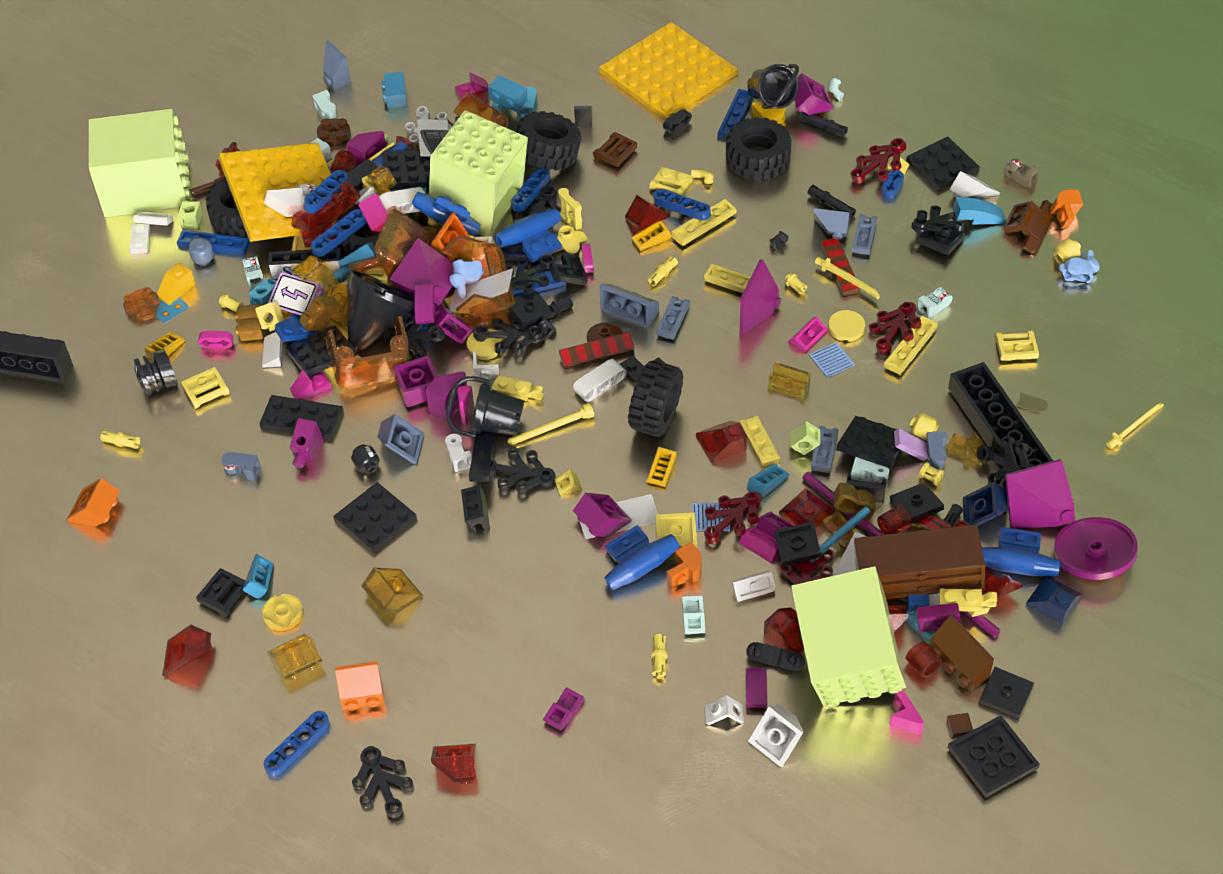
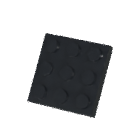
[906,136,980,191]
[383,150,431,188]
[285,326,357,377]
[836,415,910,469]
[333,482,417,554]
[947,715,1040,798]

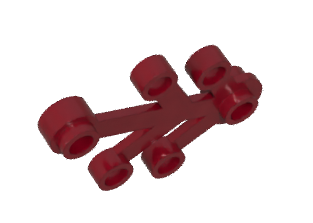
[850,138,907,184]
[869,302,922,355]
[704,492,762,544]
[780,549,834,585]

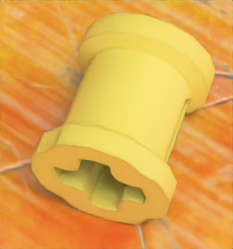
[919,462,945,486]

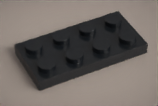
[259,395,344,440]

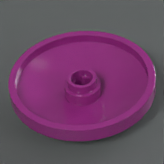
[1054,517,1138,580]

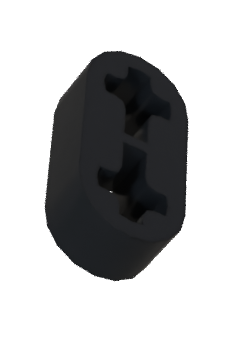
[663,109,692,134]

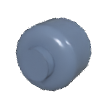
[189,238,214,265]

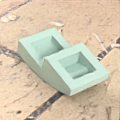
[682,596,705,634]

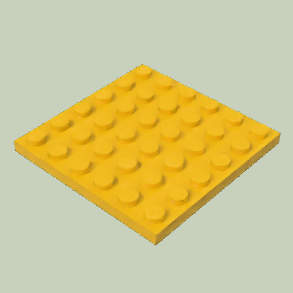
[599,22,738,120]
[218,143,345,242]

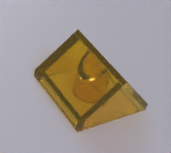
[291,255,338,285]

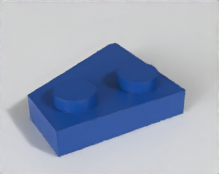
[274,314,316,342]

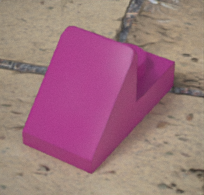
[455,72,489,101]
[290,370,332,400]
[889,689,924,734]

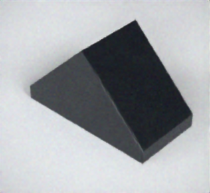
[574,106,592,127]

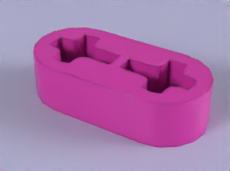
[581,244,594,273]
[198,331,233,349]

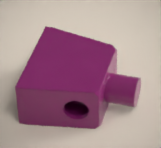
[433,304,472,344]
[290,418,323,468]

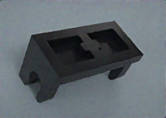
[846,474,887,502]
[461,485,490,531]

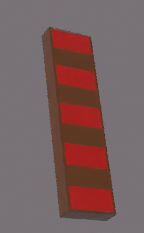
[821,238,860,296]
[559,332,635,369]

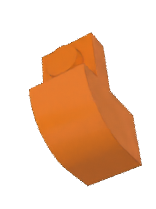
[1050,190,1083,229]
[667,542,702,588]

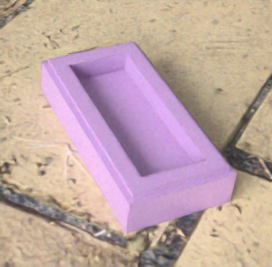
[894,428,928,461]

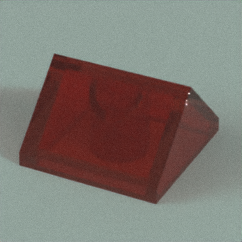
[625,195,670,229]

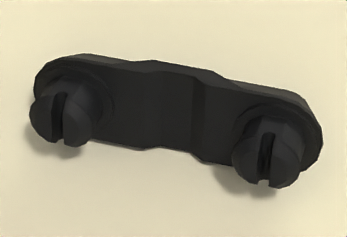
[746,642,805,671]

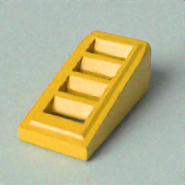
[631,219,672,251]
[144,331,185,360]
[647,447,677,488]

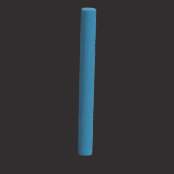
[809,506,870,563]

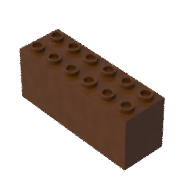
[854,525,985,599]

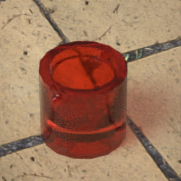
[330,150,357,174]
[877,505,912,535]
[905,641,942,678]

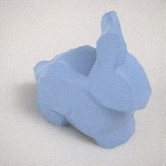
[1059,250,1100,283]
[449,260,485,299]

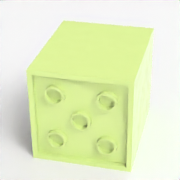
[89,109,191,217]
[429,110,528,237]
[791,566,906,707]

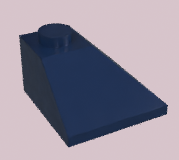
[963,482,1008,526]
[1026,576,1082,624]

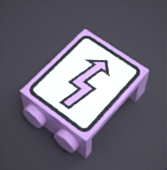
[268,272,325,316]

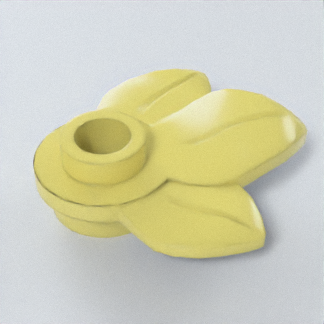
[557,225,587,254]

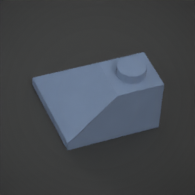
[323,40,351,91]
[813,208,850,239]
[377,414,424,464]

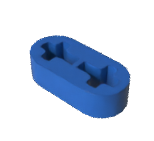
[881,170,904,199]

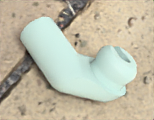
[828,78,844,100]

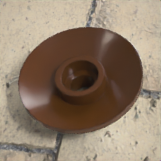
[586,322,623,343]

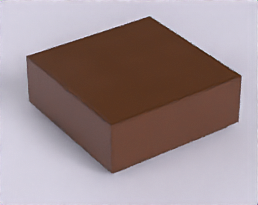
[947,713,973,738]

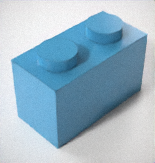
[381,72,407,109]
[488,75,527,112]

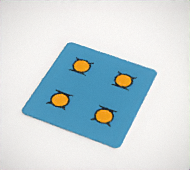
[146,297,189,323]

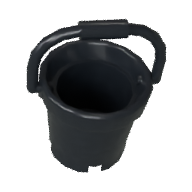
[747,64,799,109]
[445,376,525,438]

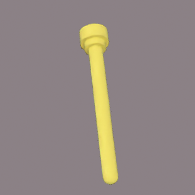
[507,403,594,446]

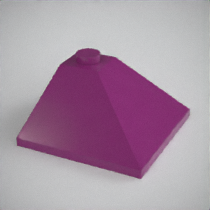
[389,238,454,310]
[739,259,781,335]
[1005,459,1075,528]

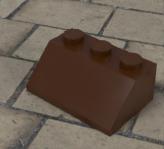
[929,615,994,693]

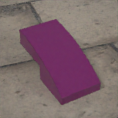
[415,284,436,324]
[745,668,768,708]
[543,687,585,731]

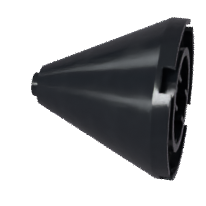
[347,270,415,351]

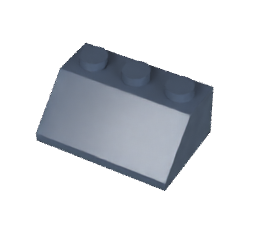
[600,284,659,328]

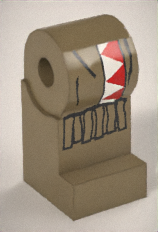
[1003,158,1040,189]

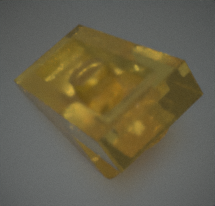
[367,165,397,194]
[946,431,986,466]

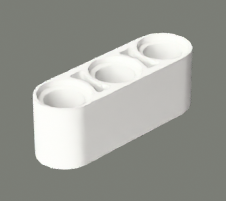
[379,187,426,216]
[573,359,627,402]

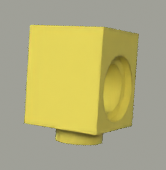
[255,302,284,331]

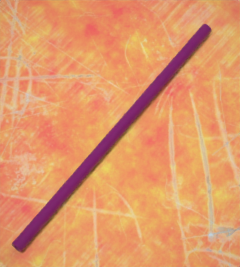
[802,471,1001,638]

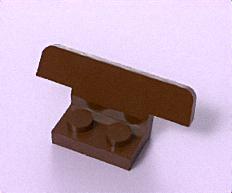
[1003,200,1054,253]

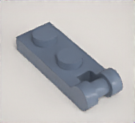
[852,214,878,255]
[656,296,690,339]
[811,426,839,473]

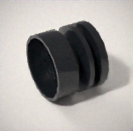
[133,349,178,396]

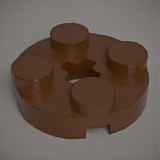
[317,118,351,147]

